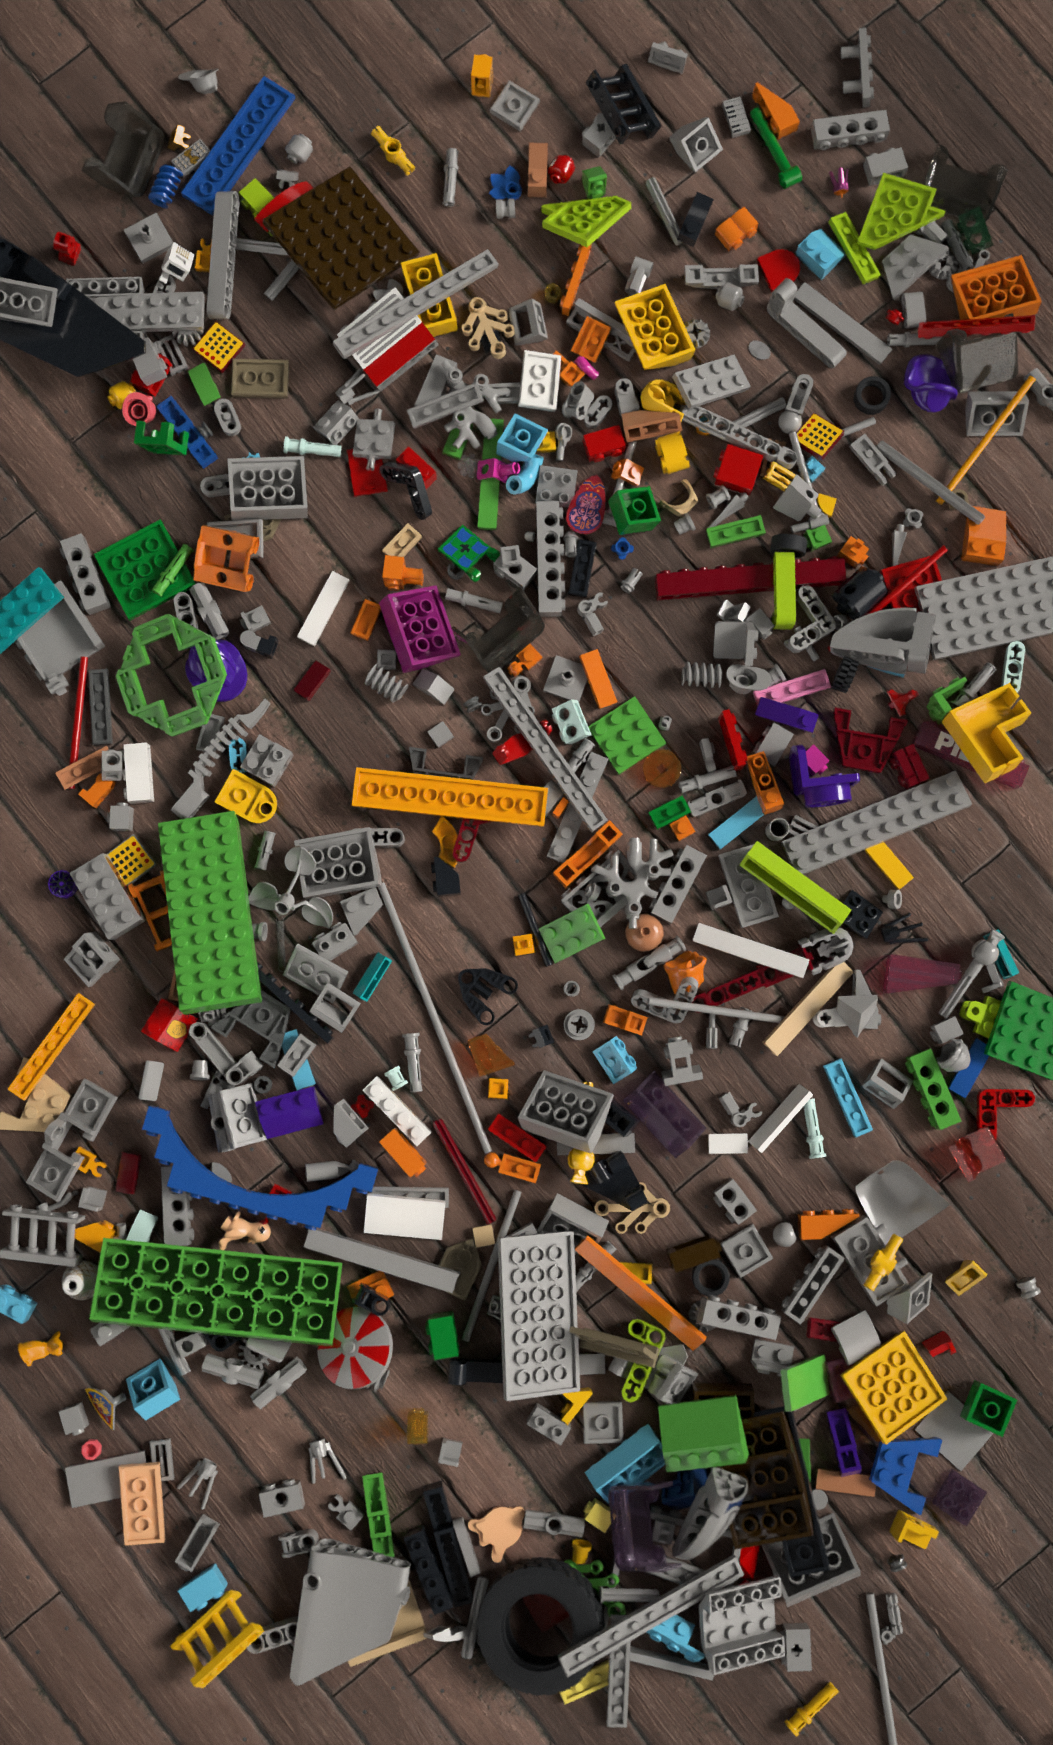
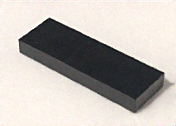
[568,539,597,598]

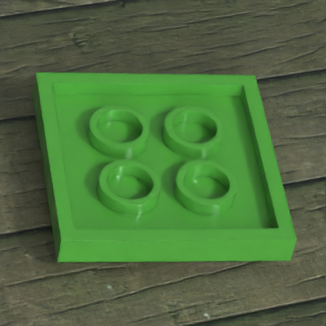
[588,696,666,775]

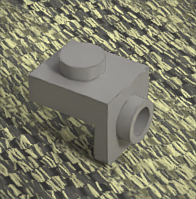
[717,600,750,622]

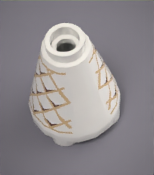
[62,1260,98,1300]

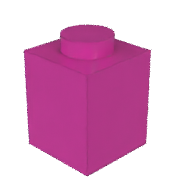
[806,744,830,776]

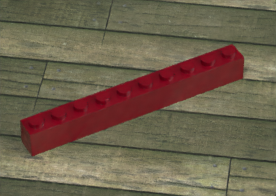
[655,556,847,601]

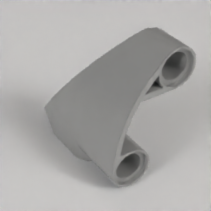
[608,1344,688,1396]

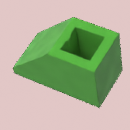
[582,166,607,199]

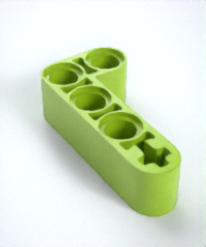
[772,552,796,630]
[622,1319,666,1402]

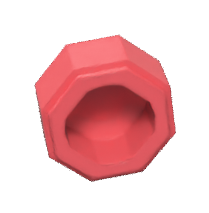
[81,1439,102,1460]

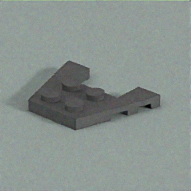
[409,747,483,780]
[211,990,291,1068]

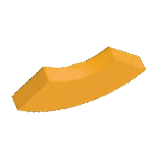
[432,816,460,868]

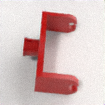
[492,720,552,765]

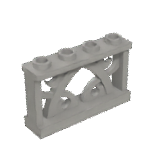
[561,850,649,928]

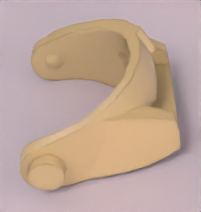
[660,479,699,517]

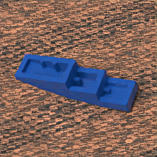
[156,396,218,469]

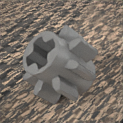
[45,671,69,696]

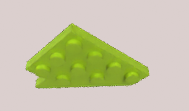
[857,173,945,250]
[541,196,631,247]

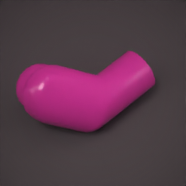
[574,356,599,380]

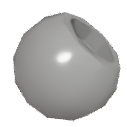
[773,1222,797,1247]

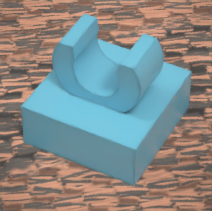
[798,456,825,483]

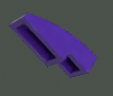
[826,1408,862,1477]

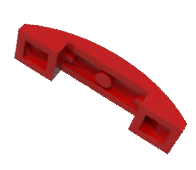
[254,181,313,232]

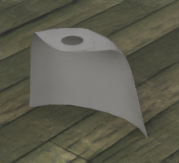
[855,1160,950,1245]

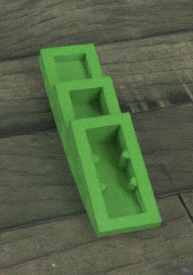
[363,1473,395,1557]

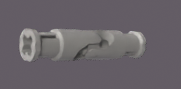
[612,935,686,990]

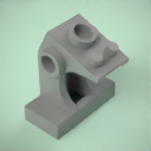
[661,1036,703,1086]

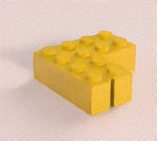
[942,683,1031,783]

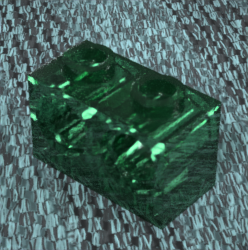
[957,206,994,255]

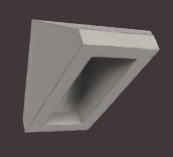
[836,995,878,1037]

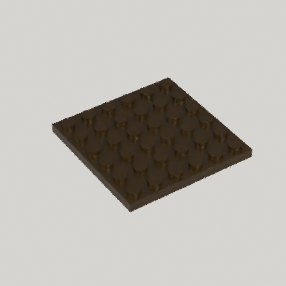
[263,166,420,310]

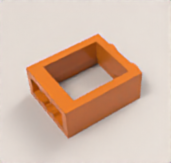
[379,1127,427,1178]

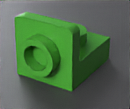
[803,525,832,552]

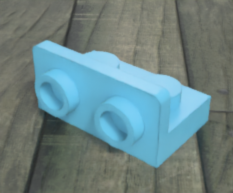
[593,1036,637,1084]

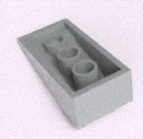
[0,277,58,327]

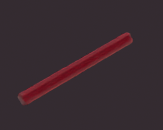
[433,1119,496,1225]

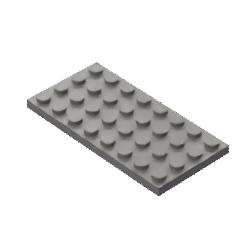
[914,556,1053,660]
[498,1230,580,1401]

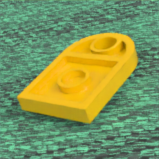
[215,769,277,823]

